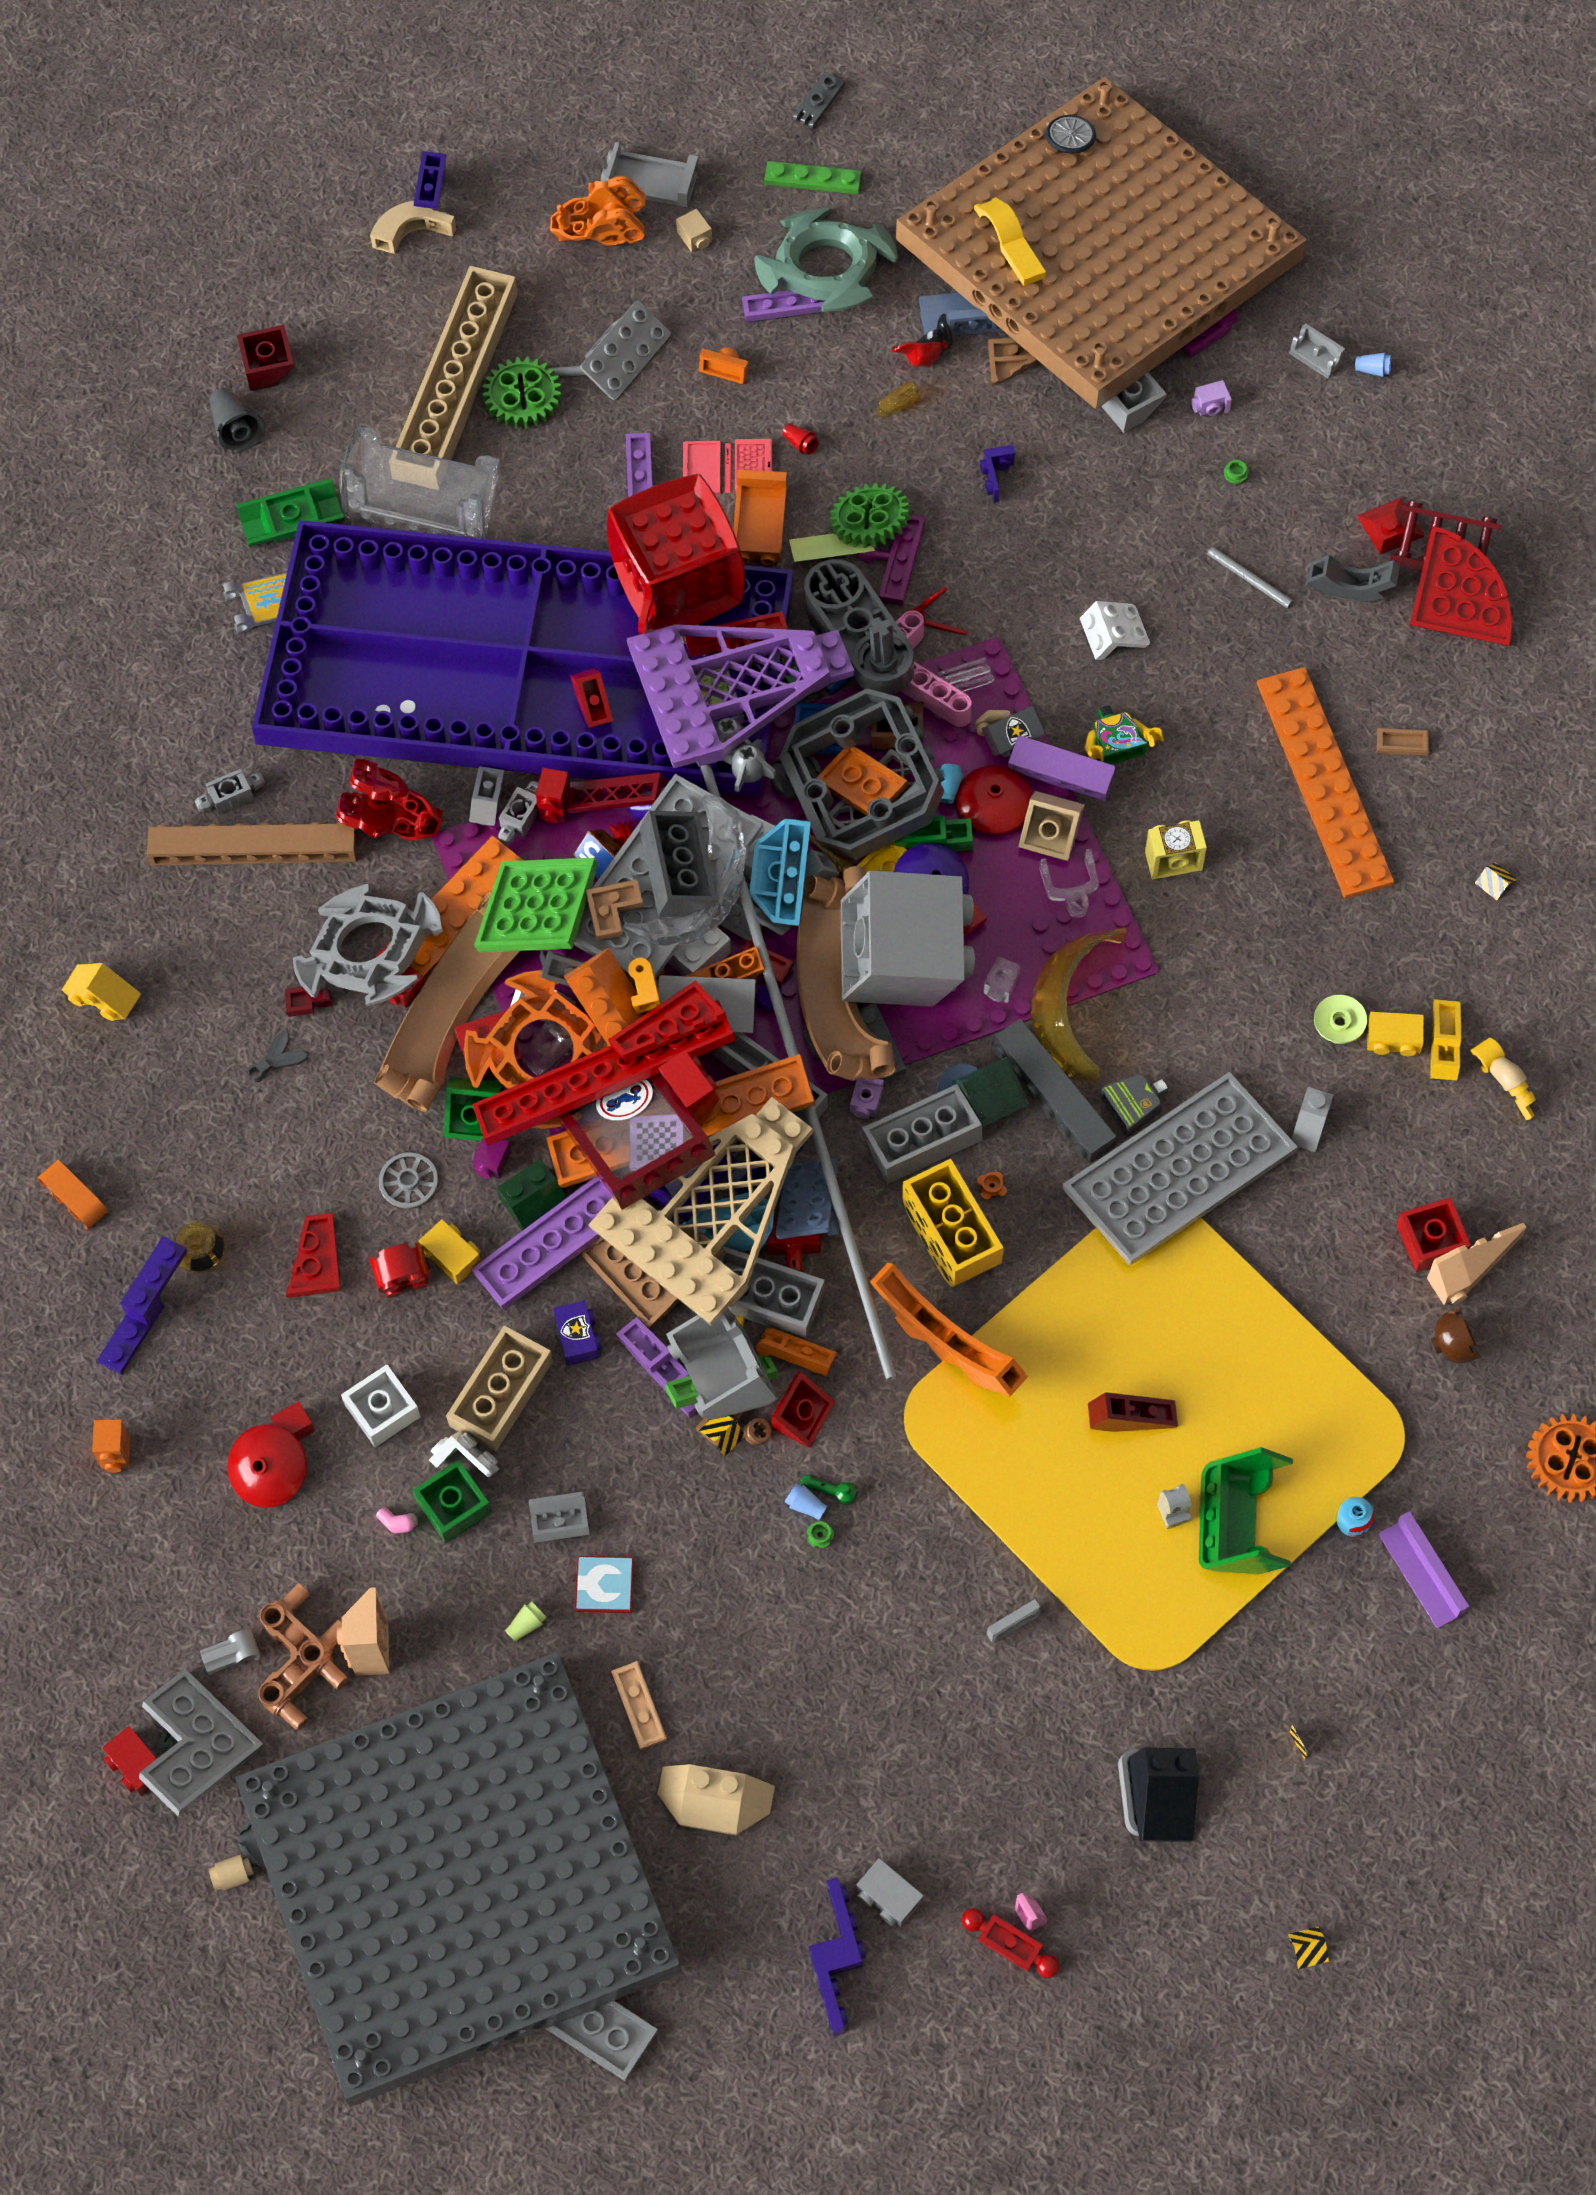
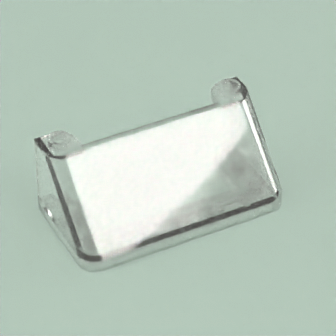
[337,425,500,539]

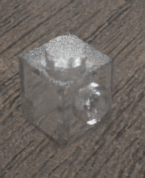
[984,956,1021,1003]

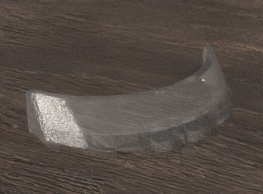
[623,795,748,946]

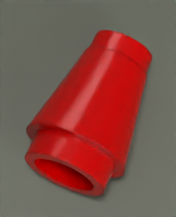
[783,423,819,455]

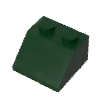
[497,1159,567,1230]

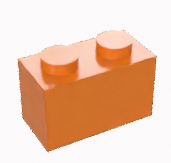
[92,1419,131,1473]

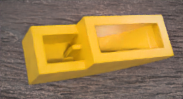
[1430,999,1461,1081]

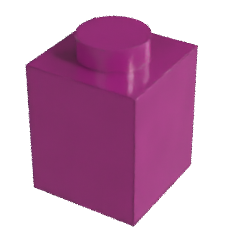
[472,1137,511,1179]

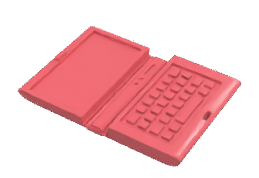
[683,439,772,494]

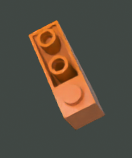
[685,946,765,979]

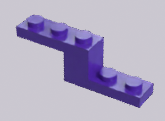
[97,1236,188,1375]
[809,1878,866,2037]

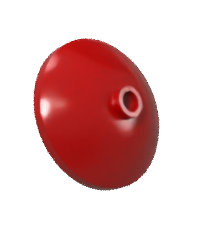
[956,765,1033,835]
[227,1424,307,1508]

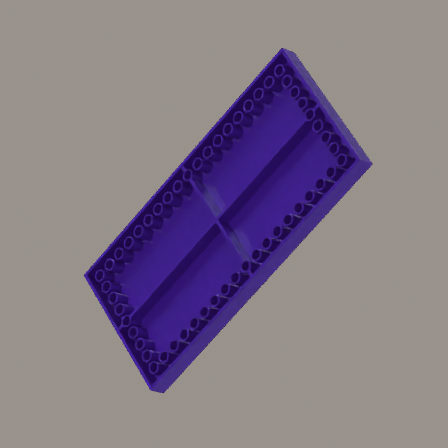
[252,520,793,797]

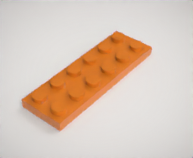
[387,835,524,980]

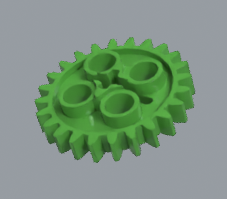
[482,357,562,429]
[830,483,911,548]

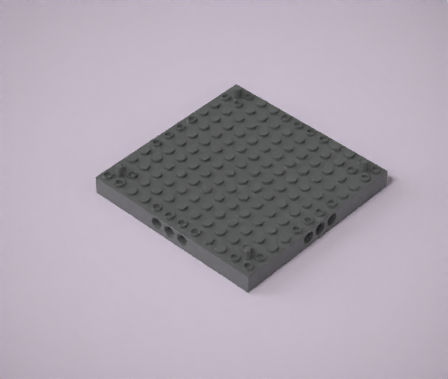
[235,1652,682,2107]

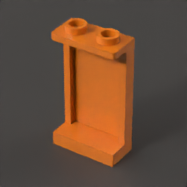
[733,469,787,566]

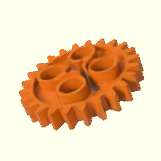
[1526,1414,1596,1503]

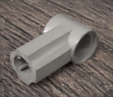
[200,1629,261,1675]

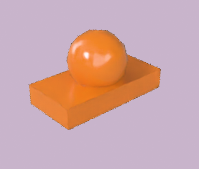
[699,347,749,384]

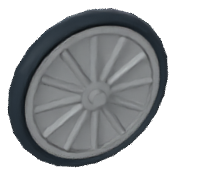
[1046,115,1096,154]

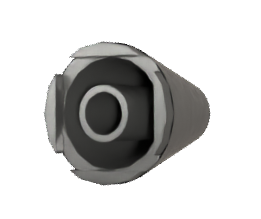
[210,388,265,453]

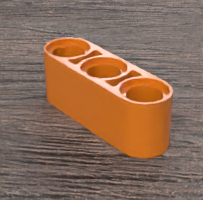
[37,1160,108,1230]

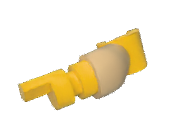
[1470,1038,1536,1120]

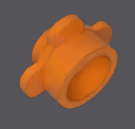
[977,1172,1007,1200]

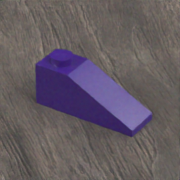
[414,151,446,209]

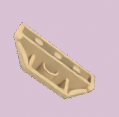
[657,1764,775,1835]

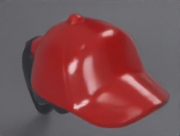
[891,314,953,368]

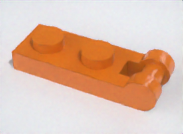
[756,1327,837,1376]

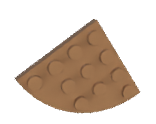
[580,1222,726,1329]

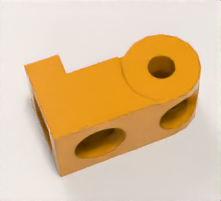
[628,958,661,1014]

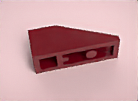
[1088,1392,1178,1432]

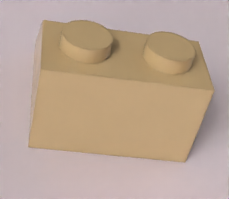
[1018,791,1085,861]

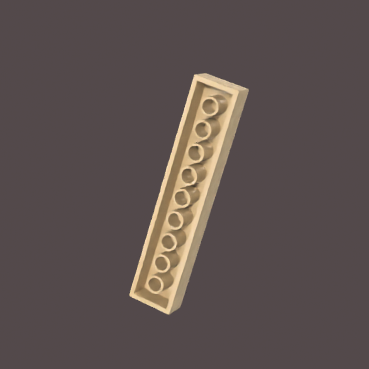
[390,266,518,489]

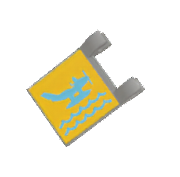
[223,573,287,634]

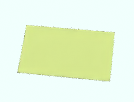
[789,533,875,562]

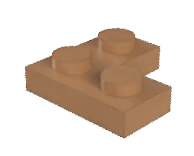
[586,879,643,941]

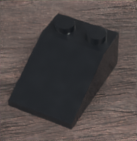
[1129,1747,1199,1842]

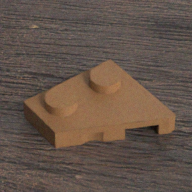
[988,338,1038,385]

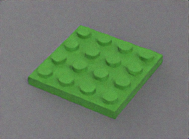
[474,858,598,952]

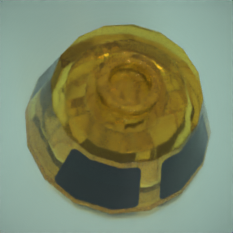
[173,1222,225,1273]

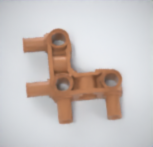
[258,1583,349,1731]

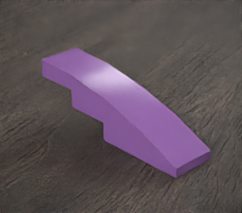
[616,1317,698,1418]

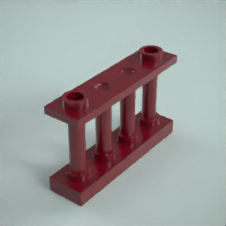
[1389,501,1502,571]

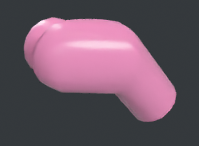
[376,1506,418,1534]

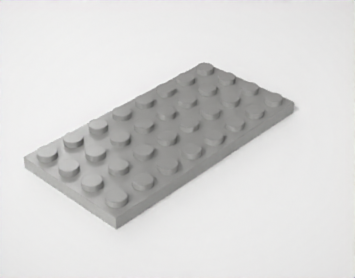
[574,774,763,978]
[1062,1072,1298,1266]

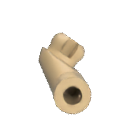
[975,710,1010,736]

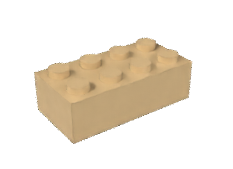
[446,1326,553,1452]

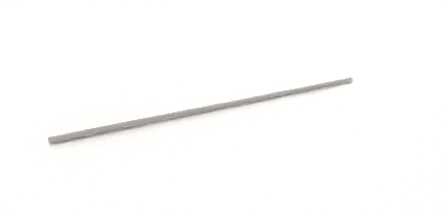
[700,764,897,1381]

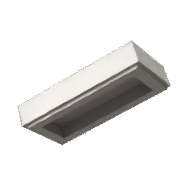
[987,1599,1040,1643]

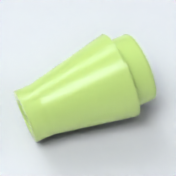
[505,1601,547,1642]

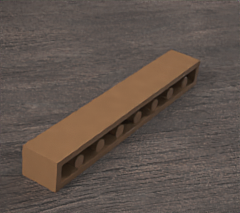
[147,822,357,865]

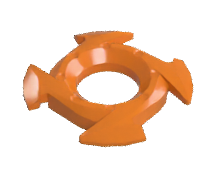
[464,970,608,1129]

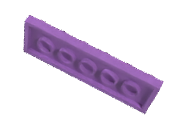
[471,1177,612,1311]

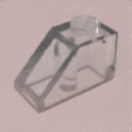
[522,1020,573,1076]

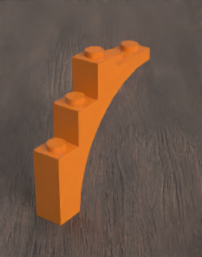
[870,1263,1028,1396]

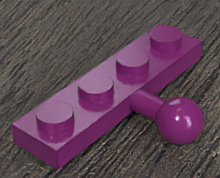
[858,514,925,605]

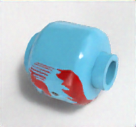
[1336,1497,1375,1537]

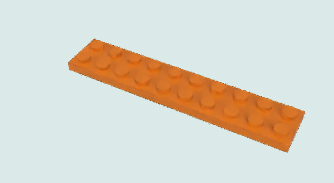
[1257,667,1394,899]
[546,1054,816,1188]

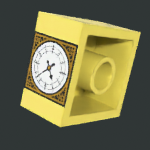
[1145,820,1207,879]

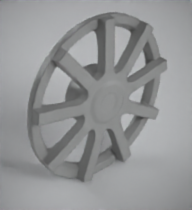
[379,1152,439,1209]

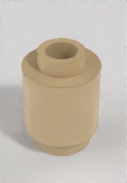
[209,1854,254,1891]

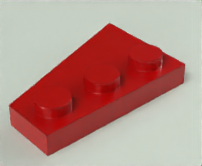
[286,1213,341,1298]

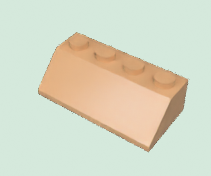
[337,1587,389,1676]

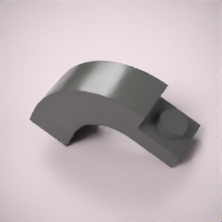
[1307,555,1400,601]

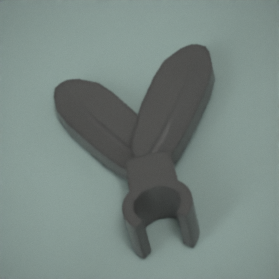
[247,1032,308,1083]

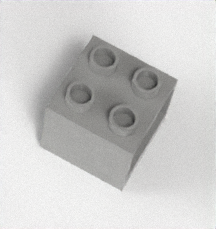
[841,871,975,1007]

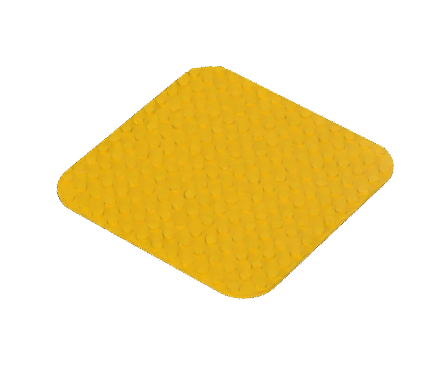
[904,1218,1405,1671]

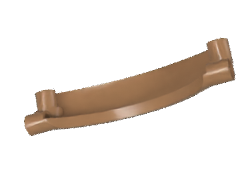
[797,866,896,1081]
[374,892,520,1112]

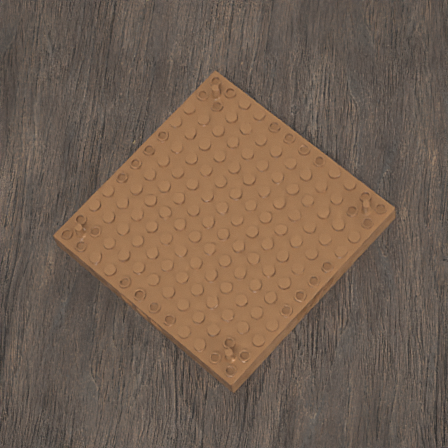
[896,77,1307,410]

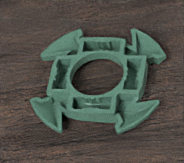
[754,207,898,312]

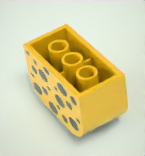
[902,1158,1003,1288]

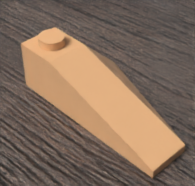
[1427,1223,1526,1305]

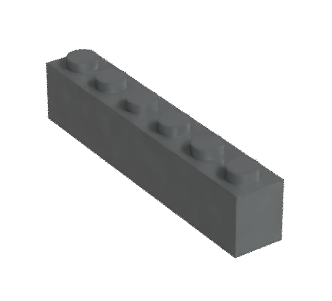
[993,1019,1117,1163]

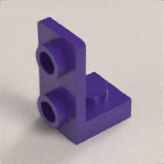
[980,445,1015,503]

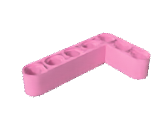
[896,611,972,727]

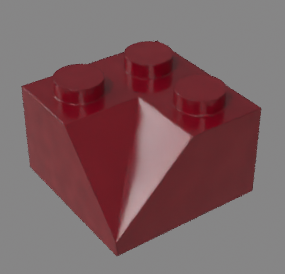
[237,325,295,391]

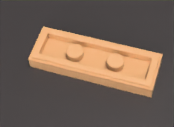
[611,1661,667,1750]

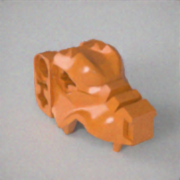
[550,176,646,246]

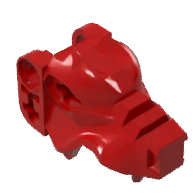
[336,759,443,841]

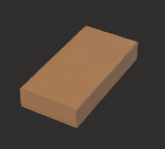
[1377,728,1429,756]

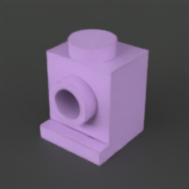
[1191,380,1232,416]
[850,1077,884,1119]

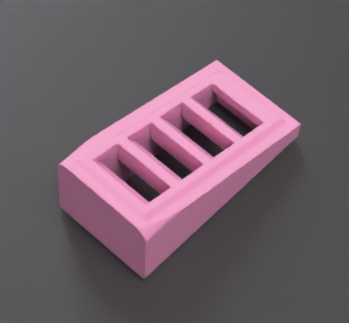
[1015,1893,1047,1933]

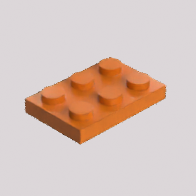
[816,746,908,817]

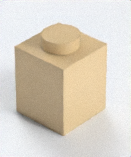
[676,209,712,252]

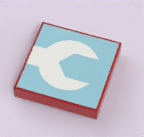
[575,1556,634,1613]

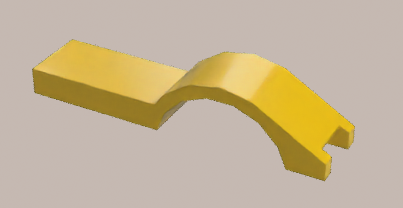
[974,197,1046,286]

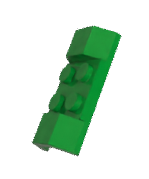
[236,478,345,547]

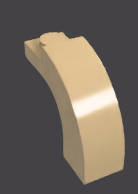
[370,201,456,254]

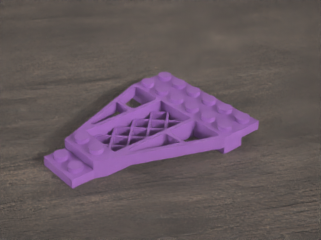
[627,625,854,769]

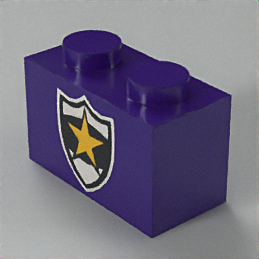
[553,1300,602,1366]

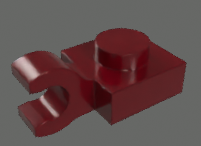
[285,987,333,1017]

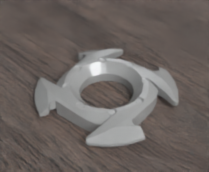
[293,884,443,1006]

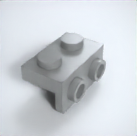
[529,1492,590,1543]

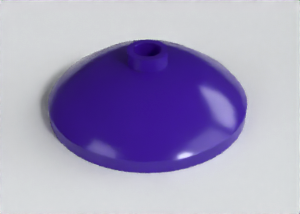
[893,843,969,894]

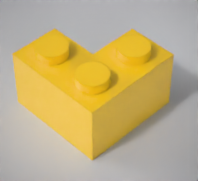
[62,963,141,1021]

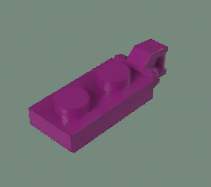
[1181,309,1238,358]

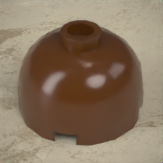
[1431,1307,1481,1363]

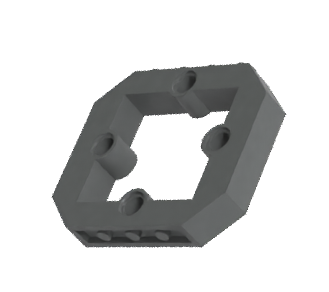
[779,688,945,860]

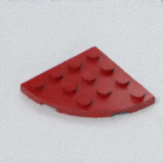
[1409,526,1512,646]

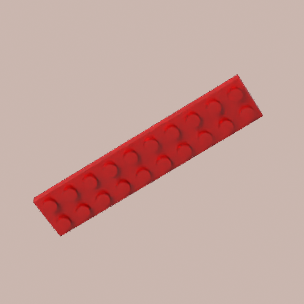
[472,999,736,1146]

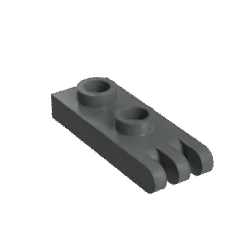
[792,72,845,129]

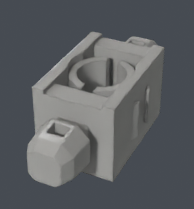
[195,769,265,815]
[499,781,539,845]

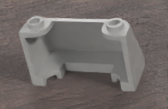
[666,1308,779,1420]

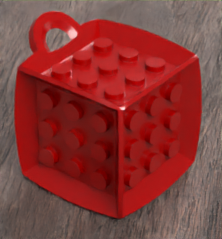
[607,473,745,634]

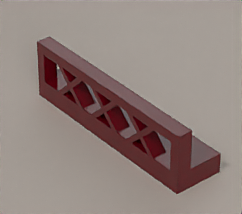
[565,772,669,813]

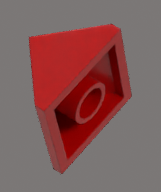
[771,1371,835,1448]

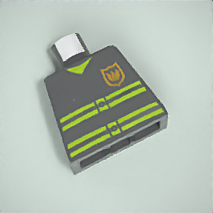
[1101,1074,1168,1137]

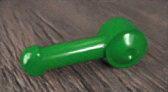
[800,1475,857,1505]

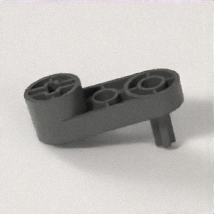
[804,559,915,695]

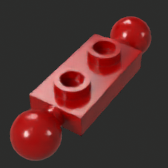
[961,1908,1060,1978]

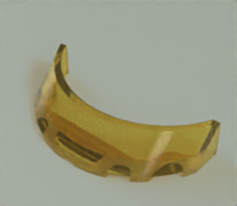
[1031,927,1127,1082]

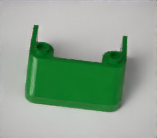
[1199,1447,1293,1574]

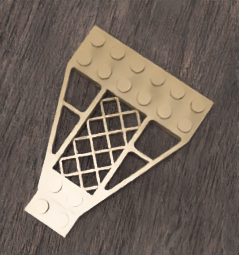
[589,1097,814,1326]

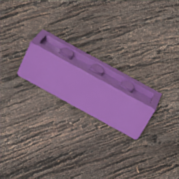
[1008,736,1115,802]
[1379,1511,1469,1628]

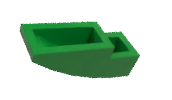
[895,816,974,852]

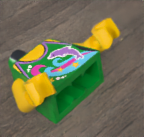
[1084,706,1164,765]

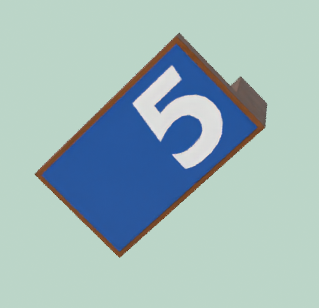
[573,829,622,879]

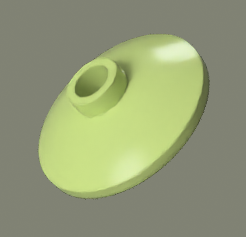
[1314,995,1367,1044]

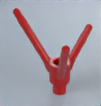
[899,587,967,635]

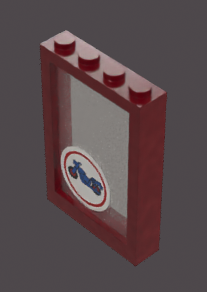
[556,1073,716,1210]

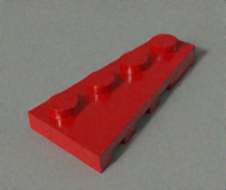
[608,980,727,1062]

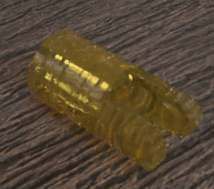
[876,381,921,418]

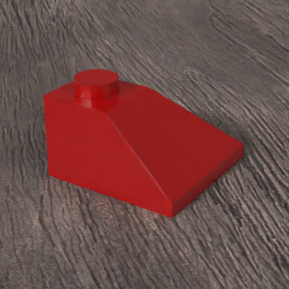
[1357,498,1425,555]

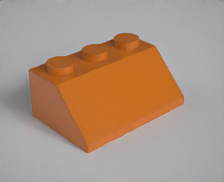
[564,947,649,1047]

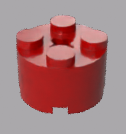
[369,1242,431,1298]

